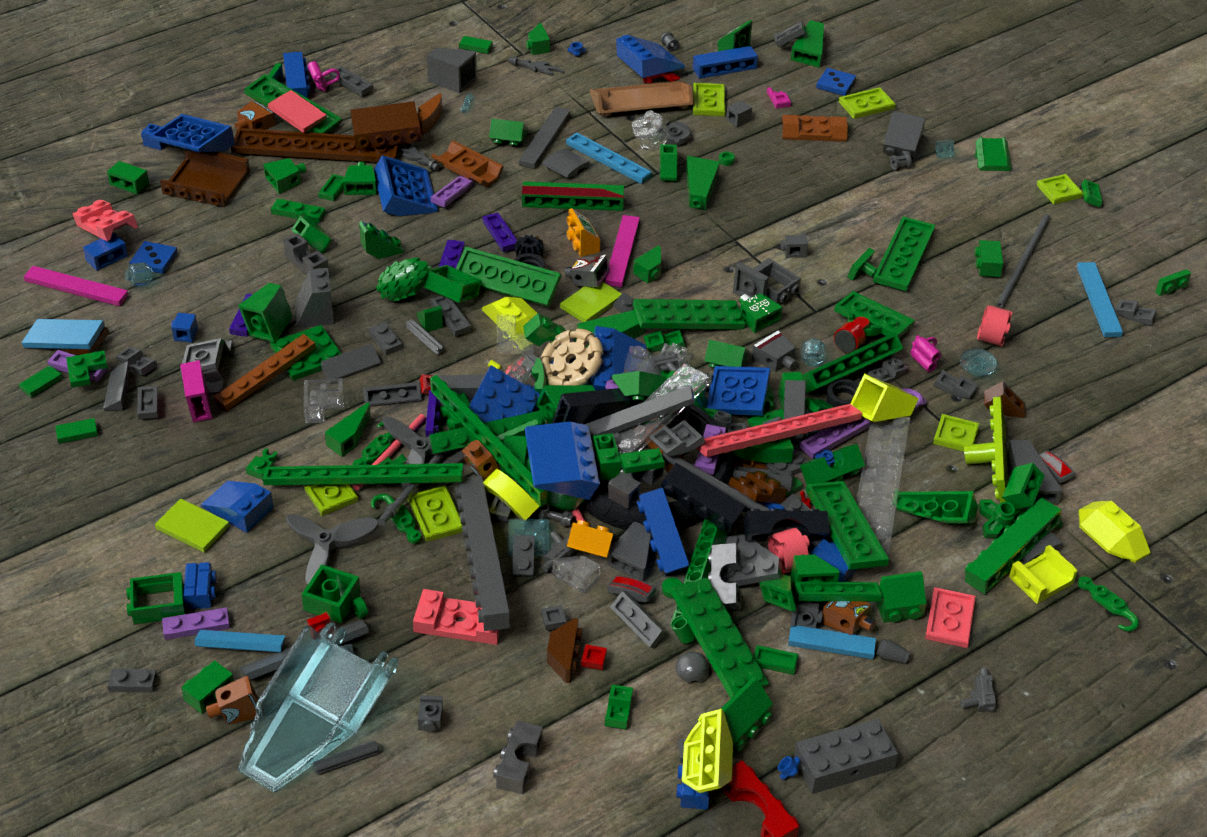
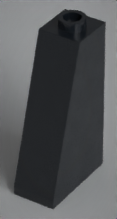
[552,388,631,424]

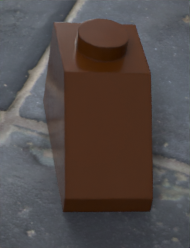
[983,381,1026,418]

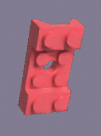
[72,200,138,241]
[413,589,499,645]

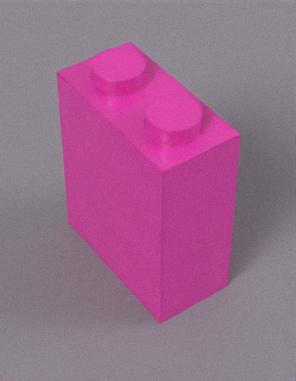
[180,360,212,423]

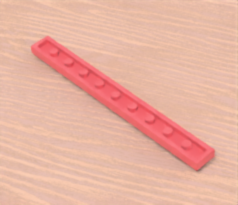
[696,404,862,457]

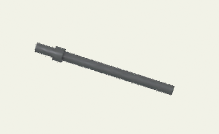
[378,452,444,525]

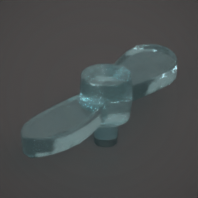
[460,93,474,112]

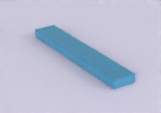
[566,133,652,184]
[1077,262,1123,337]

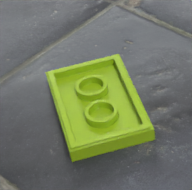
[693,83,725,116]
[839,87,896,119]
[560,282,622,322]
[408,485,464,542]
[155,499,230,552]

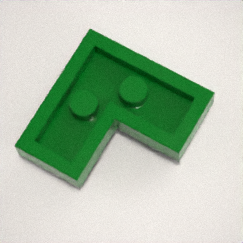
[66,351,108,388]

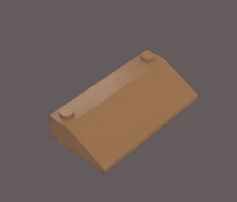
[590,81,693,116]

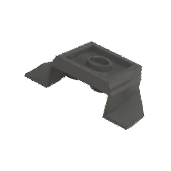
[180,338,233,394]

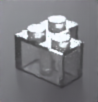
[497,314,534,354]
[304,378,344,423]

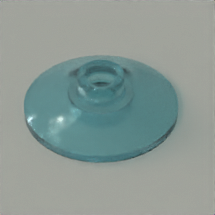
[960,349,997,376]

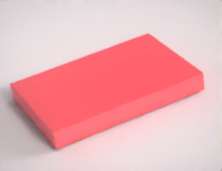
[268,90,326,133]
[925,587,976,648]

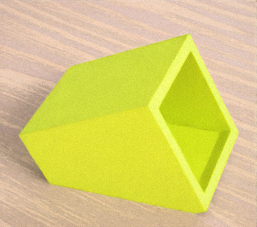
[850,374,919,422]

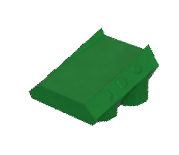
[974,136,1011,171]

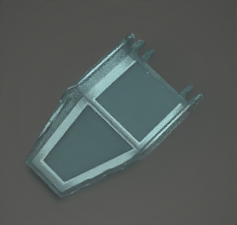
[238,622,399,793]

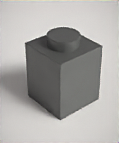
[726,100,752,127]

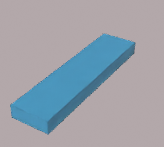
[788,625,876,659]
[195,630,285,652]

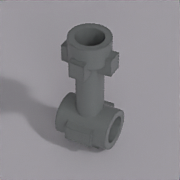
[536,503,574,526]

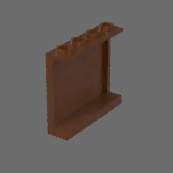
[350,101,422,150]
[160,148,250,207]

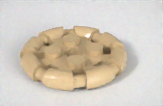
[541,329,603,385]

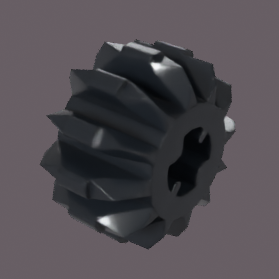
[515,234,544,257]

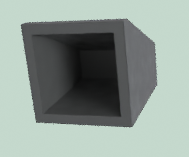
[427,48,477,93]
[883,111,925,159]
[295,268,334,328]

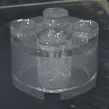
[632,110,670,150]

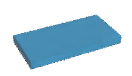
[21,319,105,349]

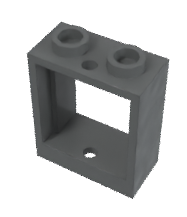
[753,258,801,305]

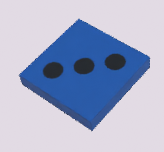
[816,68,856,96]
[129,241,178,274]

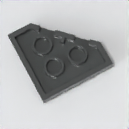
[725,534,782,586]

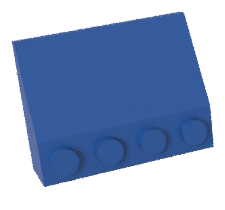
[616,35,685,78]
[149,114,235,152]
[374,155,438,216]
[590,326,646,390]
[525,422,600,500]

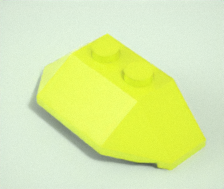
[482,297,537,350]
[1078,501,1151,563]
[682,709,733,793]

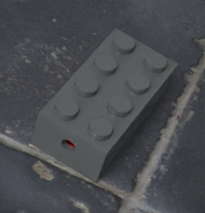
[794,719,898,794]

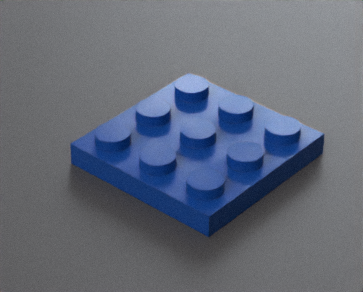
[469,365,540,423]
[706,366,771,416]

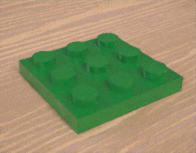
[270,325,341,381]

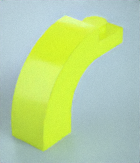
[483,469,539,521]

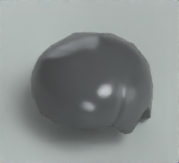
[675,651,710,684]

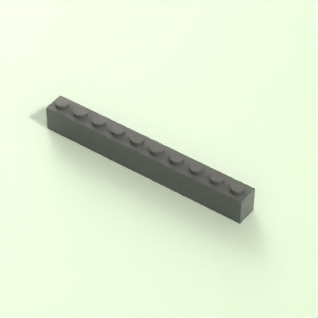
[455,476,510,631]

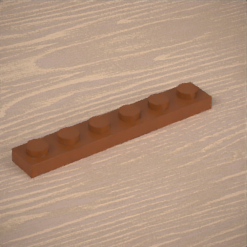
[214,334,316,411]

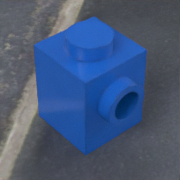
[141,123,167,150]
[171,313,198,343]

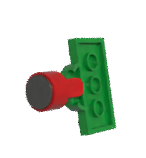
[834,291,915,353]

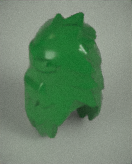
[376,258,432,301]

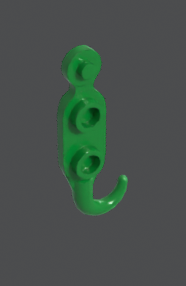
[353,422,394,465]
[371,494,421,543]
[1078,576,1139,632]

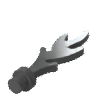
[508,56,564,76]
[399,143,440,171]

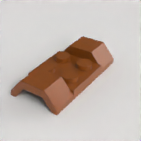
[781,115,848,142]
[431,140,503,188]

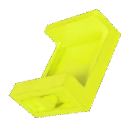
[1009,545,1077,604]

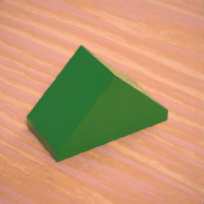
[416,306,443,332]

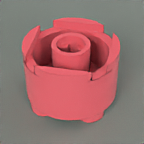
[977,305,1013,347]
[768,528,810,574]

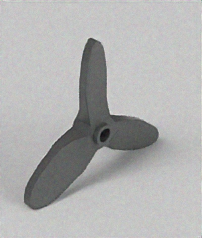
[383,417,464,490]
[286,514,379,585]

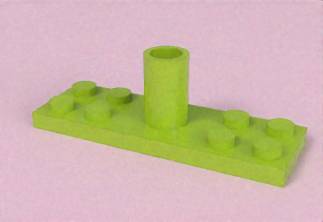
[964,397,1008,503]

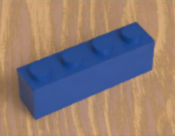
[693,46,758,79]
[283,52,310,98]
[637,487,689,576]

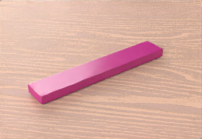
[605,215,640,287]
[23,266,128,306]

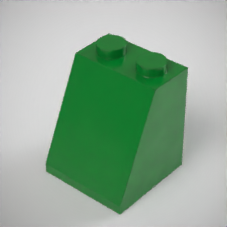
[238,283,293,342]
[536,385,595,424]

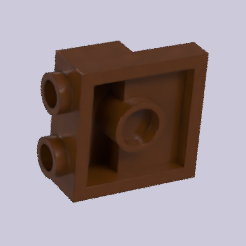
[728,470,788,504]

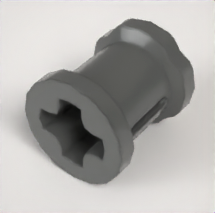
[661,32,679,52]
[890,153,912,170]

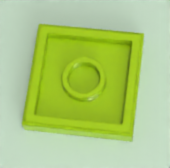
[1037,174,1083,204]
[933,414,979,452]
[304,484,358,516]

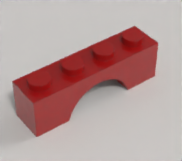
[721,760,799,837]

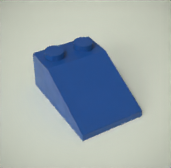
[201,481,274,533]

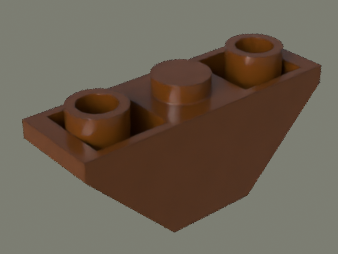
[547,618,582,683]

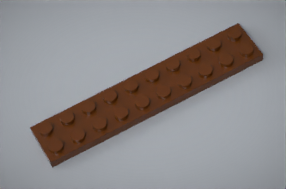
[231,128,400,162]

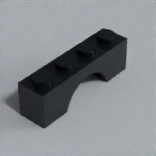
[743,509,830,542]

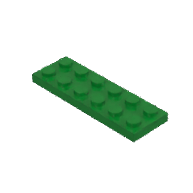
[244,74,342,134]
[873,216,936,291]
[456,246,562,308]
[632,299,745,329]
[805,481,889,570]
[670,577,769,699]

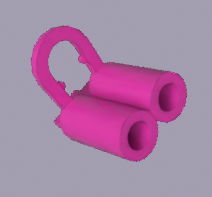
[308,61,340,92]
[910,335,942,372]

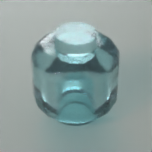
[125,262,153,286]
[801,338,825,367]

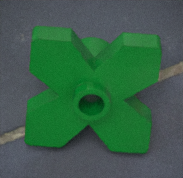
[978,499,1021,538]

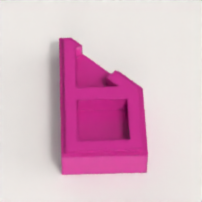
[767,87,791,109]

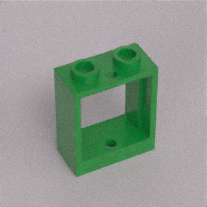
[424,265,482,303]
[126,572,186,624]

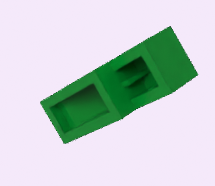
[731,438,794,463]

